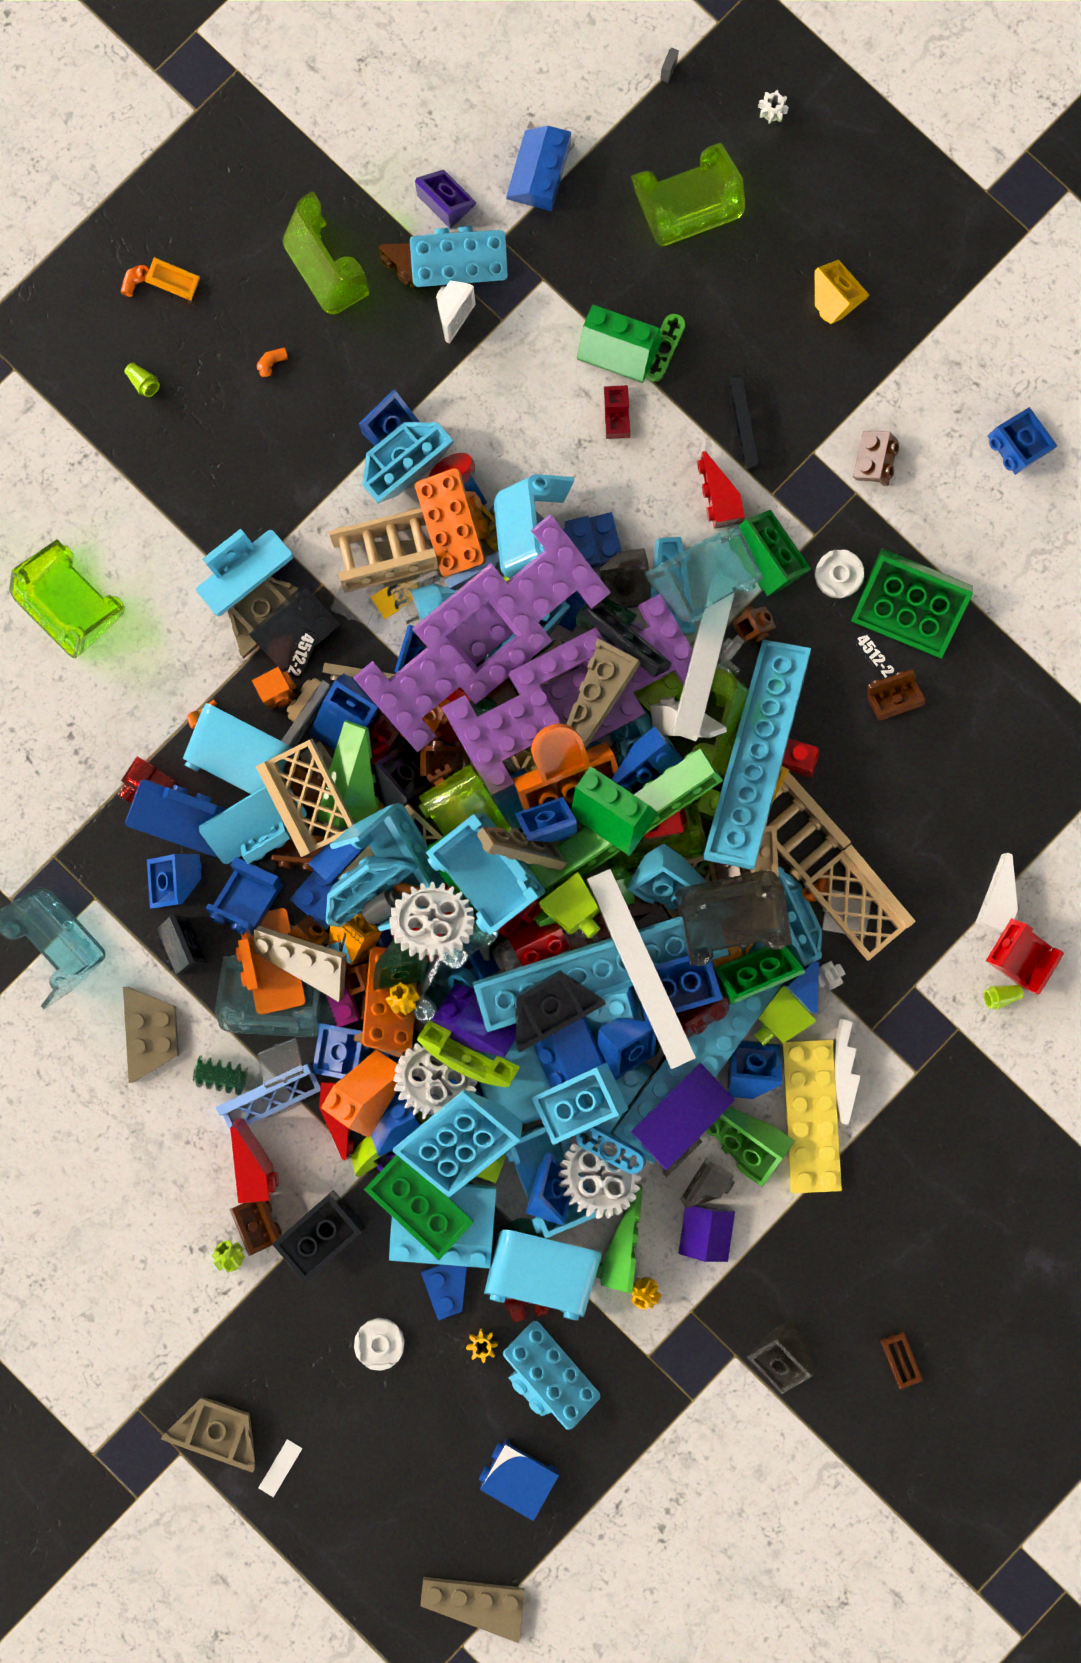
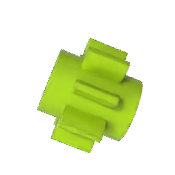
[212,1240,245,1273]

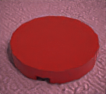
[429,453,475,484]

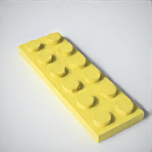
[782,1040,842,1193]

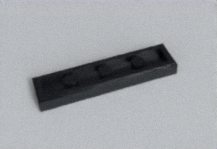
[582,602,672,677]

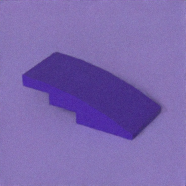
[630,1063,735,1170]

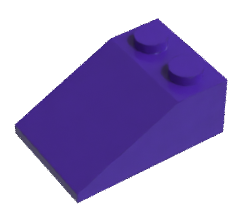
[432,984,516,1057]

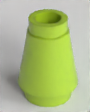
[124,363,160,397]
[983,985,1023,1010]

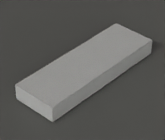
[281,680,331,748]

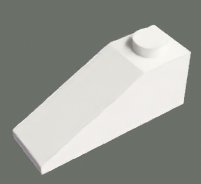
[650,697,727,738]
[975,853,1018,933]

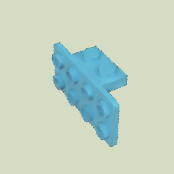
[410,226,508,287]
[196,529,294,616]
[199,786,307,864]
[503,1321,600,1430]

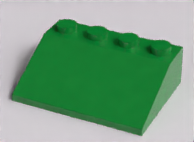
[851,548,973,659]

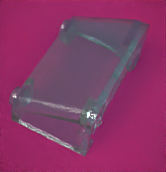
[644,525,763,624]
[413,913,498,1026]
[215,955,322,1037]

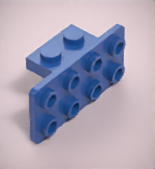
[125,780,226,857]

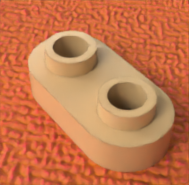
[287,678,321,722]

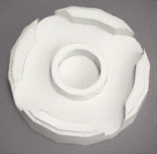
[815,550,864,599]
[354,1318,405,1371]

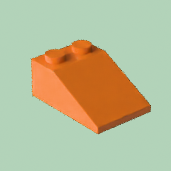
[321,1050,398,1138]

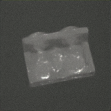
[392,571,443,624]
[715,635,745,681]

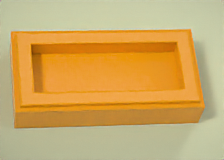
[145,257,200,301]

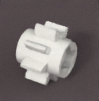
[758,90,789,124]
[818,961,845,991]

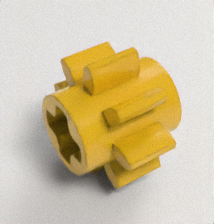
[386,982,420,1015]
[630,1277,662,1309]
[466,1329,498,1363]

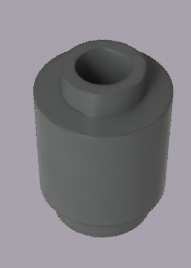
[361,889,400,925]

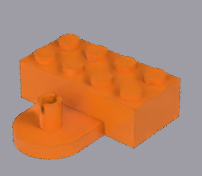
[512,723,618,810]

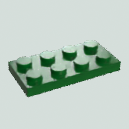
[364,1155,474,1260]

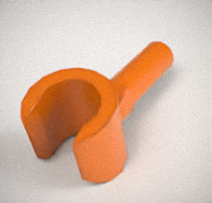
[187,700,217,729]

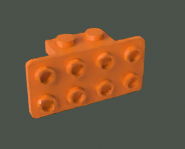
[415,468,489,577]
[236,908,306,1015]
[362,947,418,1052]

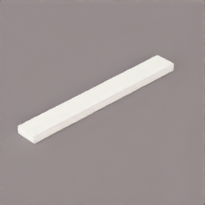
[672,574,737,741]
[586,869,696,1069]

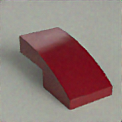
[604,385,630,439]
[369,713,400,764]
[497,898,542,939]

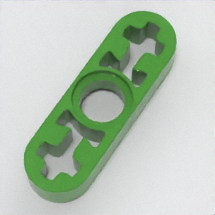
[646,314,685,382]

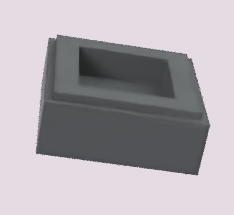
[660,47,679,83]

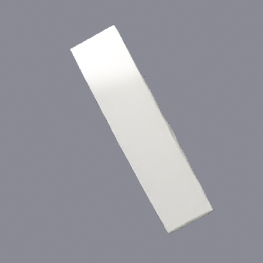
[834,1019,860,1125]

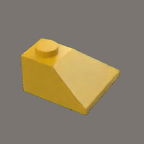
[815,259,870,324]

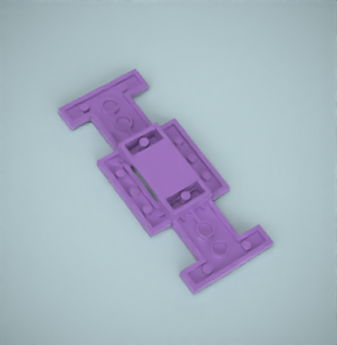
[353,515,611,752]
[442,594,693,797]

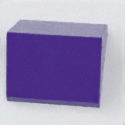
[415,169,477,229]
[678,1203,735,1262]

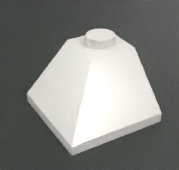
[436,280,476,344]

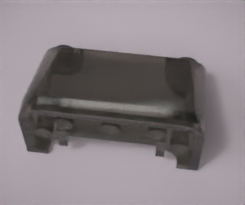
[675,870,792,966]

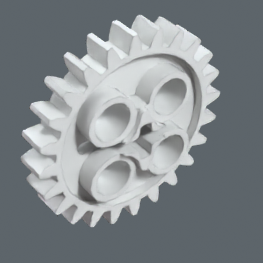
[390,882,474,961]
[393,1043,478,1119]
[558,1137,641,1219]

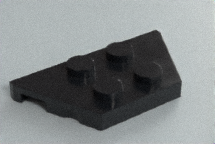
[515,970,606,1053]

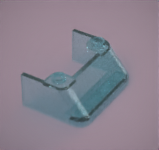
[0,887,106,1009]

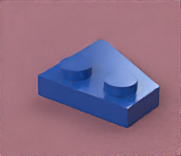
[421,1264,467,1321]

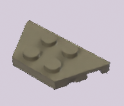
[228,576,298,658]
[123,987,179,1083]
[161,1396,256,1473]

